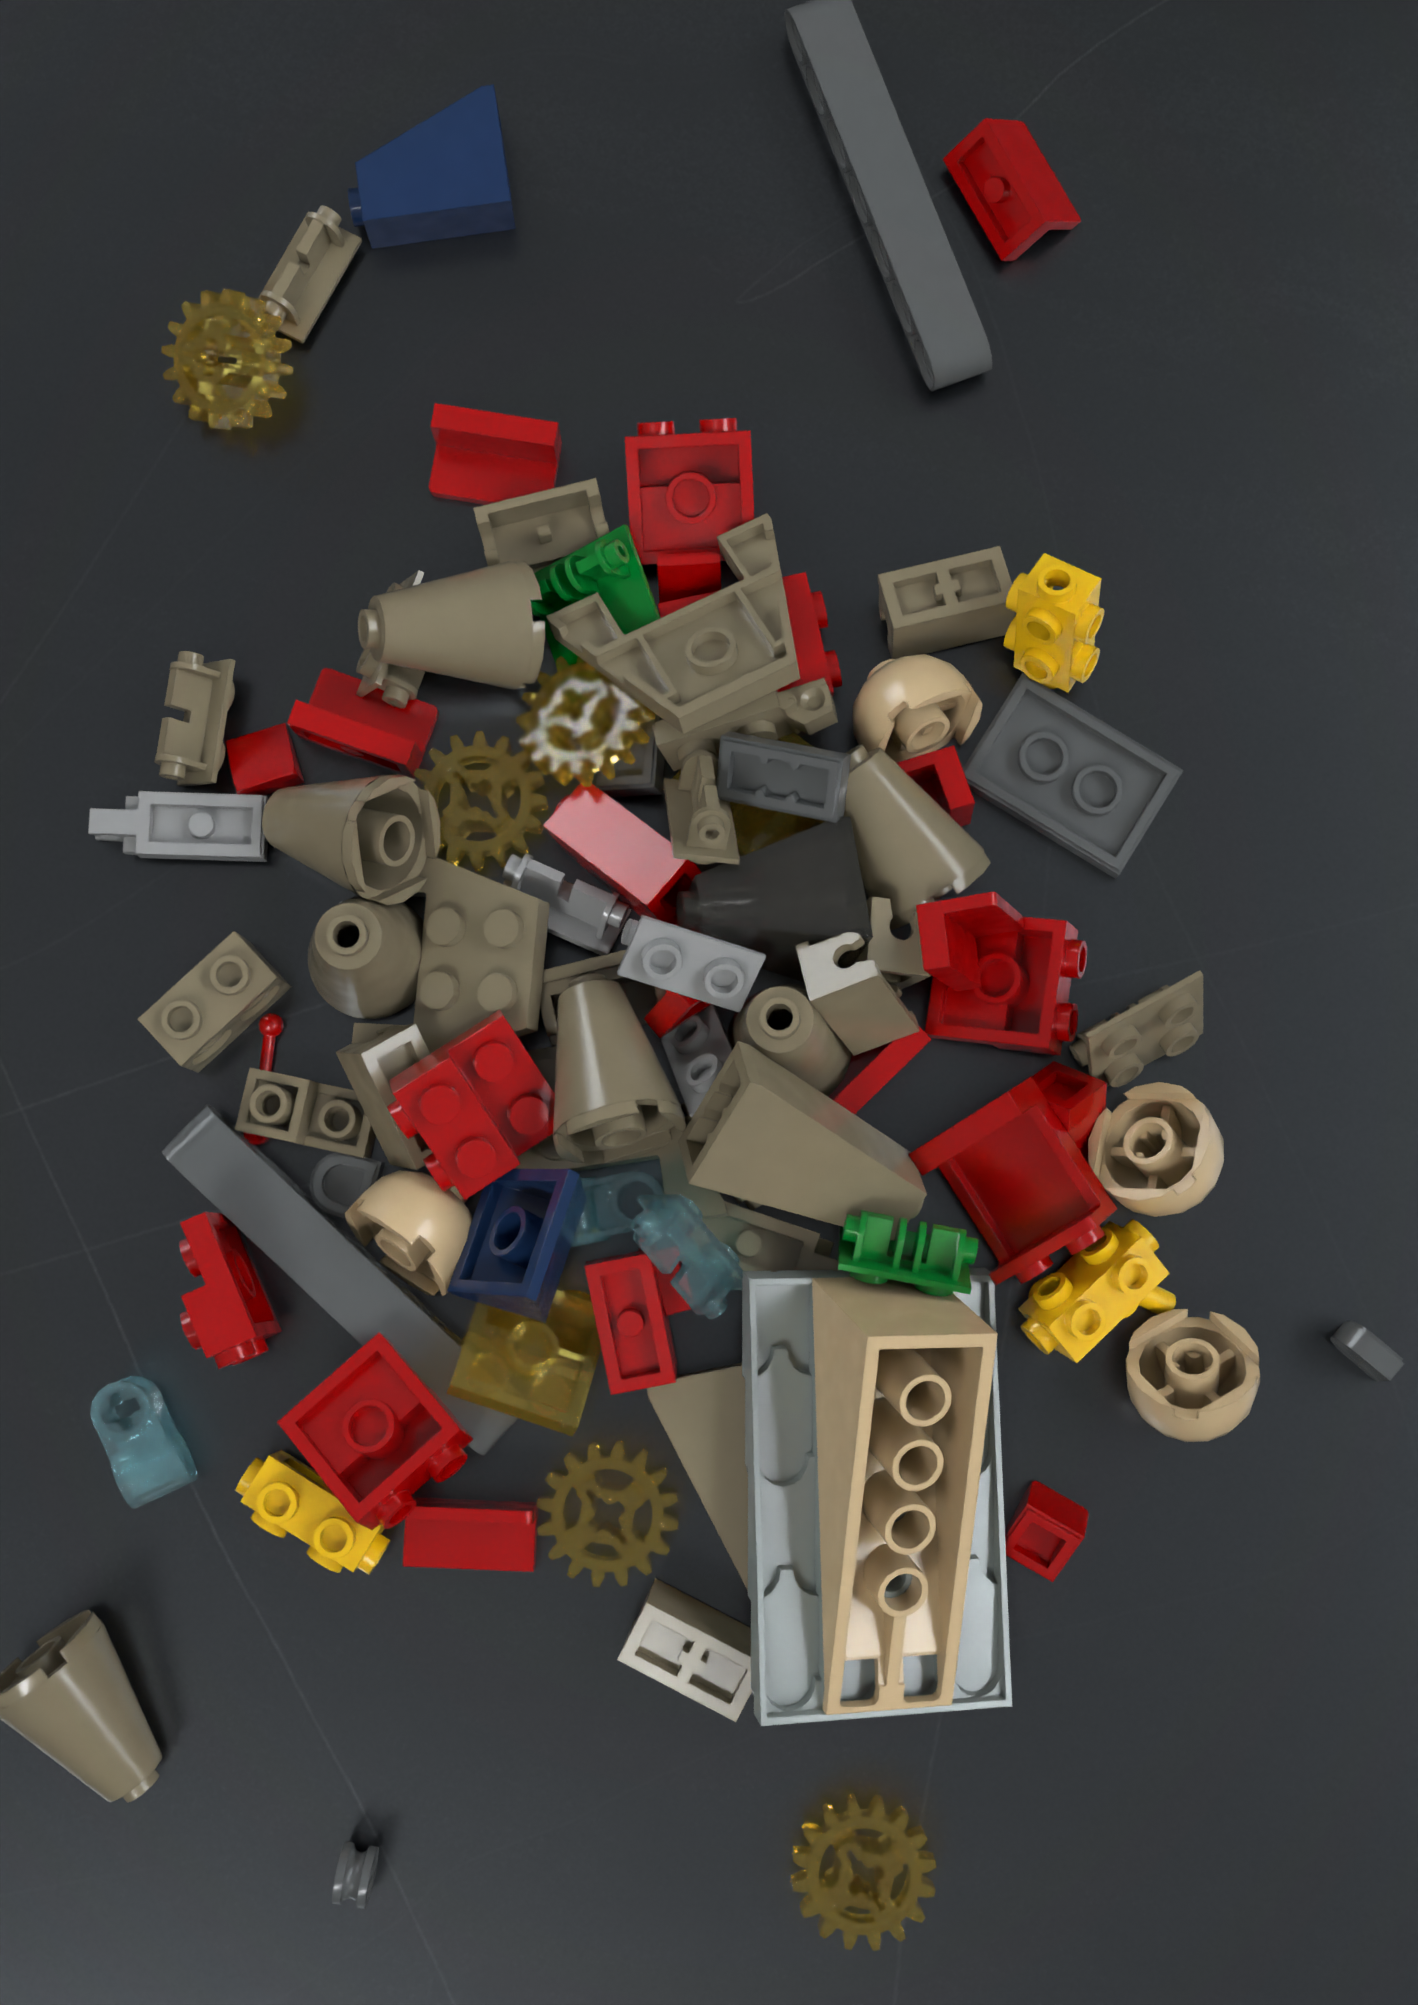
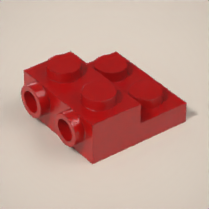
[625,418,755,565]
[925,917,1087,1056]
[387,1009,555,1200]
[179,1212,282,1369]
[277,1332,474,1530]

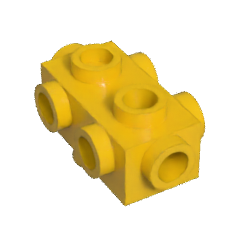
[1004,553,1105,692]
[1018,1219,1176,1363]
[235,1450,391,1575]

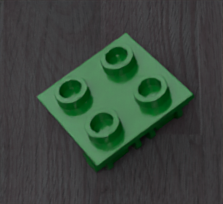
[530,524,660,693]
[838,1210,978,1297]

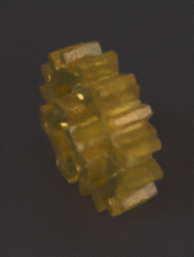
[161,288,293,430]
[516,656,655,787]
[414,731,548,871]
[537,1440,679,1587]
[791,1794,937,1951]

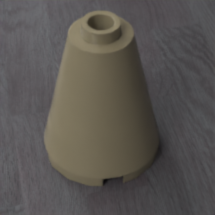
[358,561,545,689]
[840,744,991,930]
[262,774,441,905]
[308,896,424,1020]
[553,974,686,1163]
[727,984,852,1097]
[0,1610,162,1803]

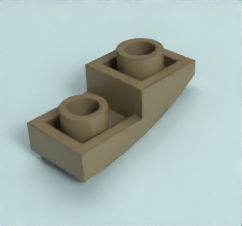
[235,1067,376,1159]

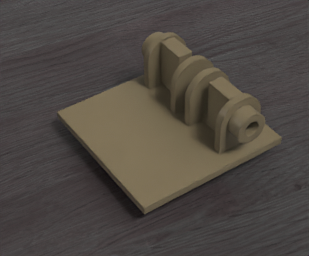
[1069,970,1203,1087]

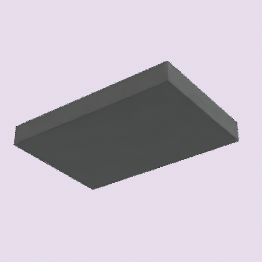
[963,673,1184,879]

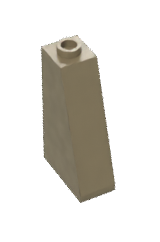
[678,1041,927,1241]
[647,1362,748,1590]

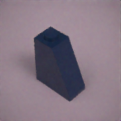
[348,84,516,249]

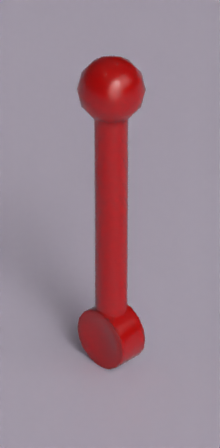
[243,1013,284,1145]

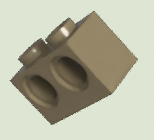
[138,931,292,1073]

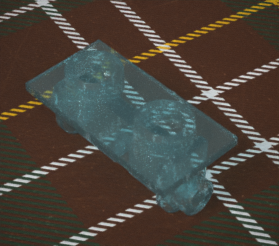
[631,1194,743,1319]

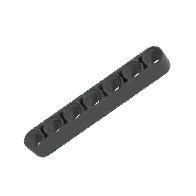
[784,0,992,391]
[161,1104,529,1456]

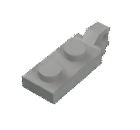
[88,791,269,862]

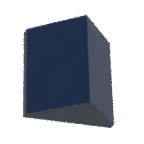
[447,1169,587,1323]

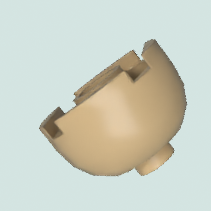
[852,654,983,763]
[1088,1082,1224,1217]
[345,1170,473,1296]
[1126,1309,1260,1442]

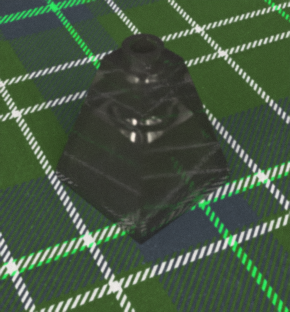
[675,817,873,982]

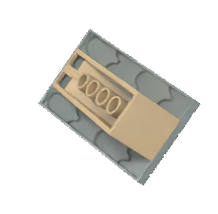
[742,1267,1012,1726]

